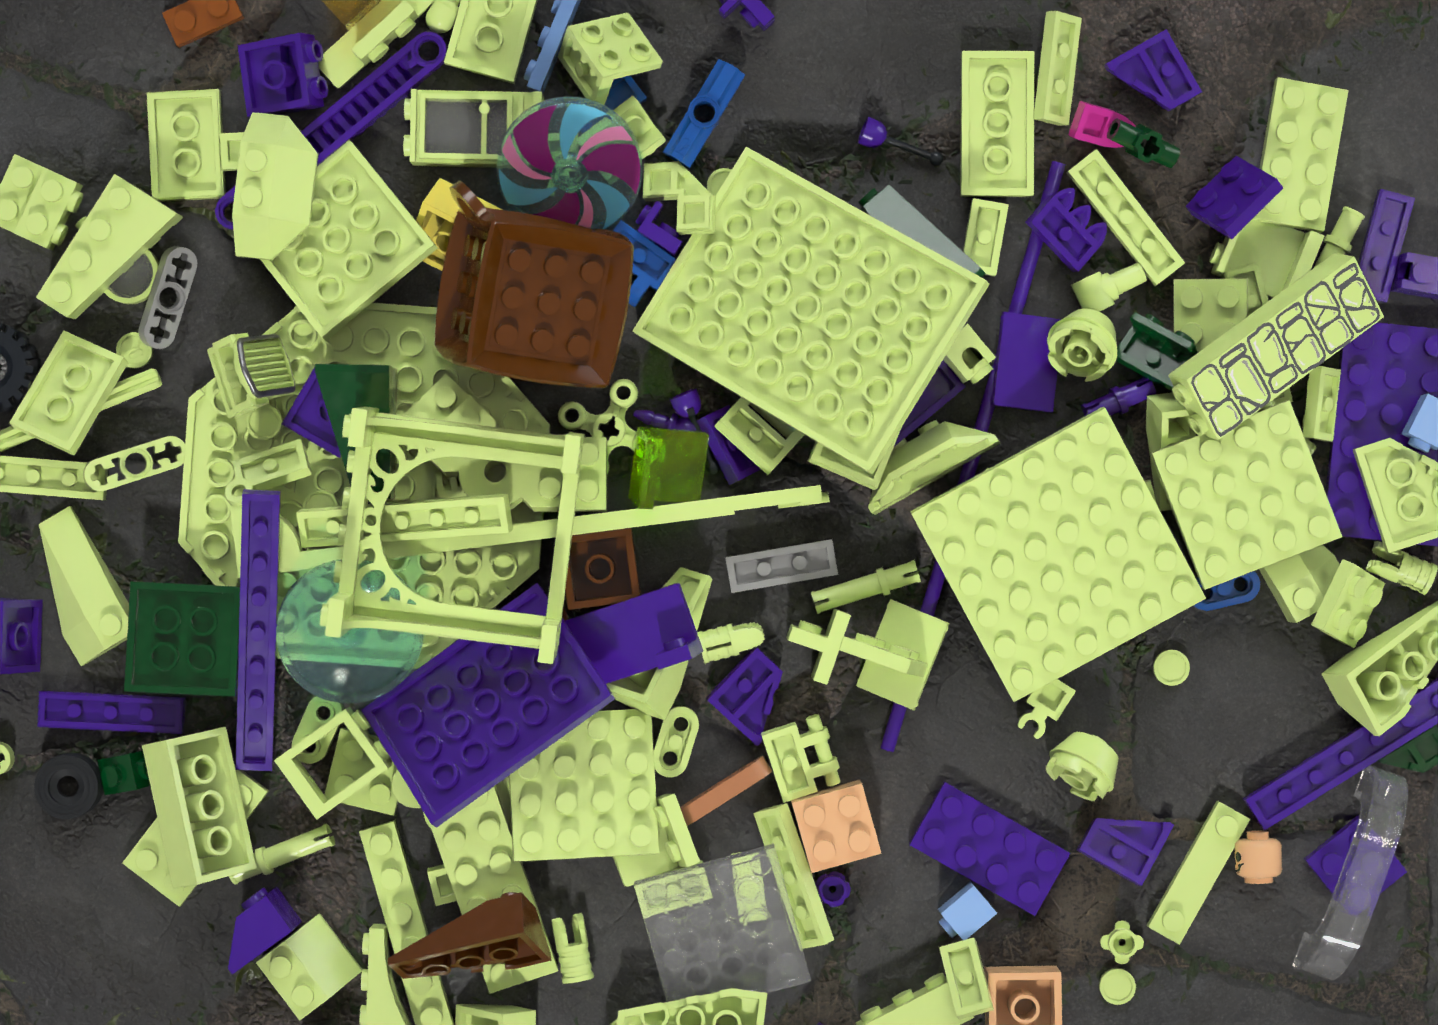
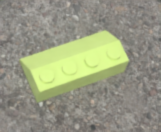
[142,727,257,888]

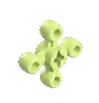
[558,379,661,474]

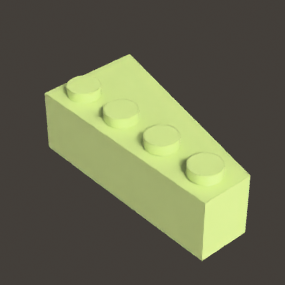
[36,174,183,319]

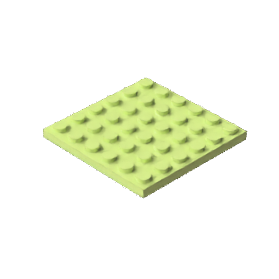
[910,407,1206,702]

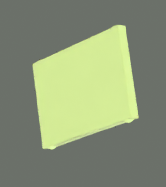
[856,599,950,710]

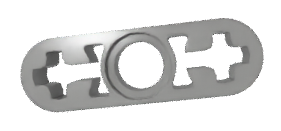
[138,246,197,349]

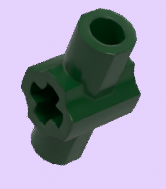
[1107,118,1180,168]

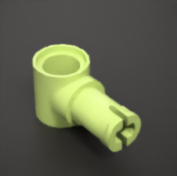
[1071,263,1147,312]

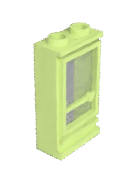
[403,89,544,168]

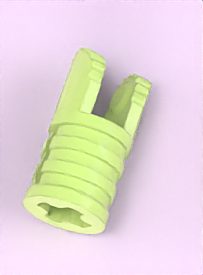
[1366,541,1438,595]
[697,622,765,664]
[552,913,594,984]

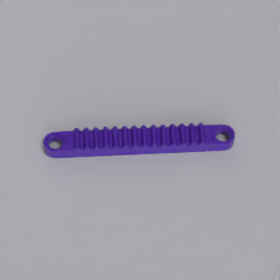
[215,32,447,230]

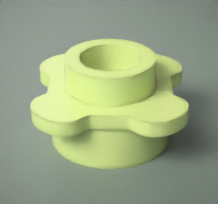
[1100,920,1144,964]

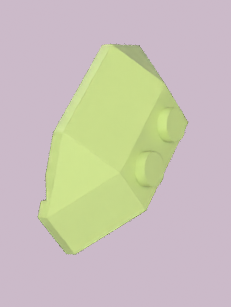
[232,112,318,260]
[868,420,1000,515]

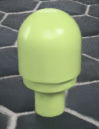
[426,0,461,33]

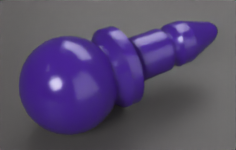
[634,410,698,445]

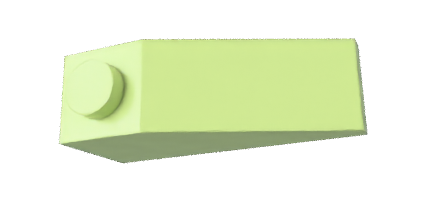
[1146,392,1196,511]

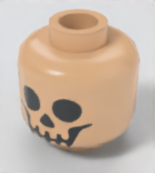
[1235,830,1282,884]

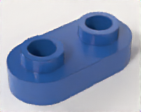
[1193,571,1260,611]

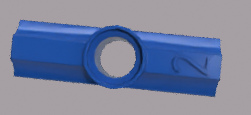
[663,59,746,169]

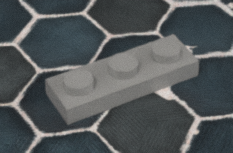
[725,539,838,593]

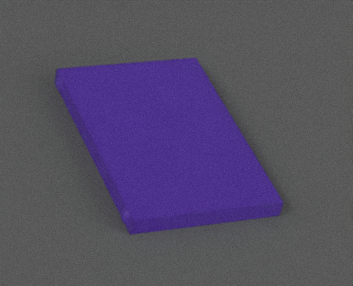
[991,312,1061,413]

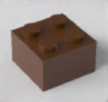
[566,528,641,610]

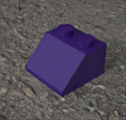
[228,887,302,974]

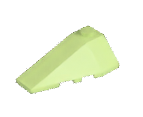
[39,506,129,666]
[1321,601,1438,736]
[617,988,767,1025]

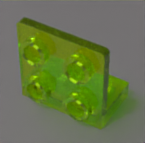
[628,427,709,509]

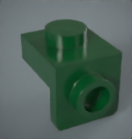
[97,750,150,795]

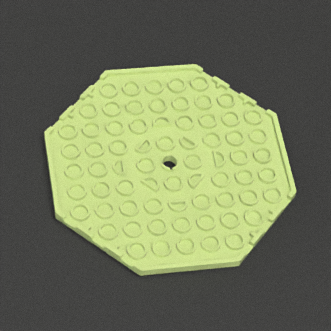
[178,303,550,669]

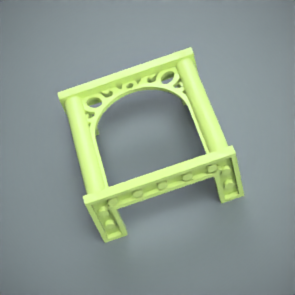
[320,406,585,664]

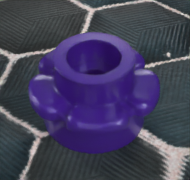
[816,871,851,907]

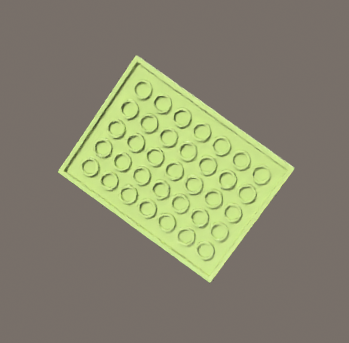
[632,147,989,474]

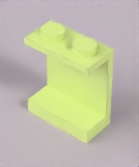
[1209,220,1324,298]

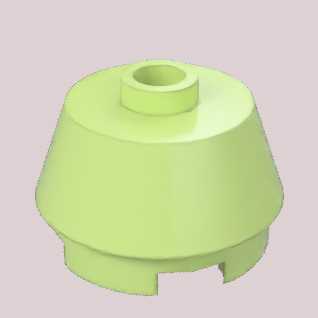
[1047,308,1117,382]
[1046,732,1119,801]

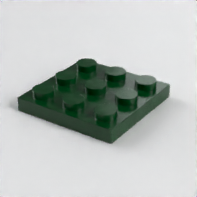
[124,581,240,697]

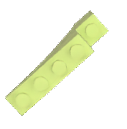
[359,923,412,1025]

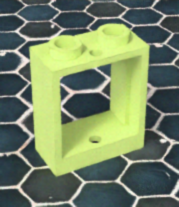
[274,707,392,820]

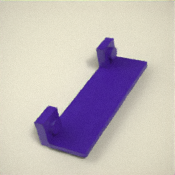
[565,583,704,684]

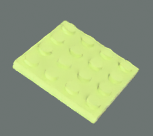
[260,139,438,341]
[1151,400,1342,590]
[509,709,659,862]

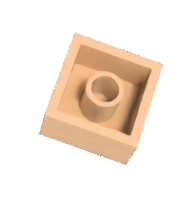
[791,780,882,873]
[984,966,1062,1025]

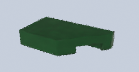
[1378,725,1438,773]

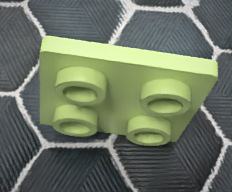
[558,13,663,108]
[613,793,700,887]

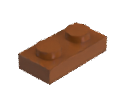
[162,0,244,48]

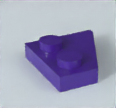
[1104,29,1202,112]
[706,647,783,746]
[1077,818,1174,886]

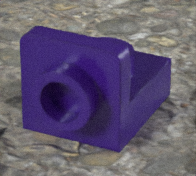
[719,0,775,31]
[636,201,682,257]

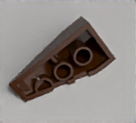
[388,892,552,979]

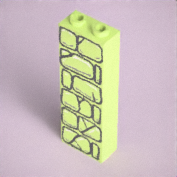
[1168,253,1384,440]

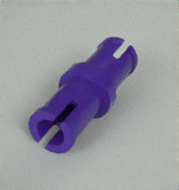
[1081,376,1156,417]

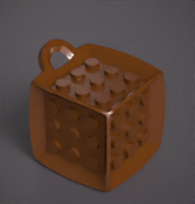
[435,181,634,388]

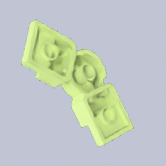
[403,374,607,512]

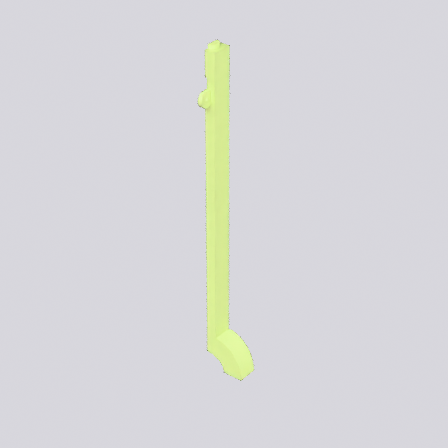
[229,485,830,578]

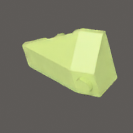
[1259,545,1340,623]
[606,567,712,720]

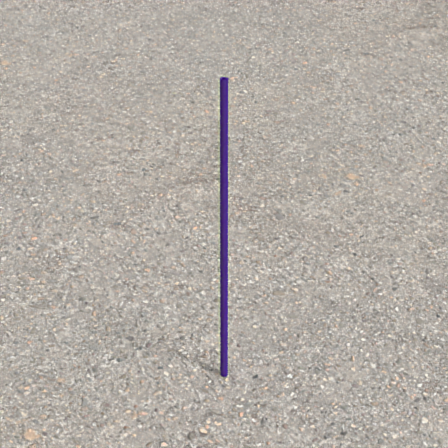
[880,161,1066,752]

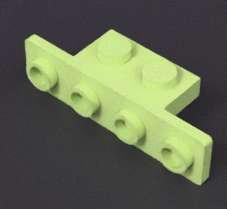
[318,0,435,89]

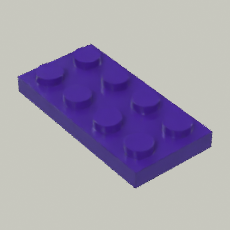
[909,781,1071,916]

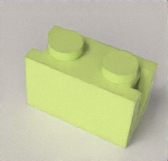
[943,324,996,384]

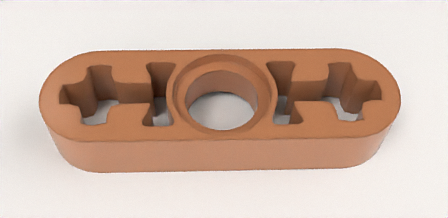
[680,755,772,826]

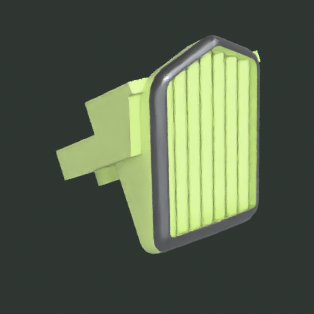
[207,333,295,419]

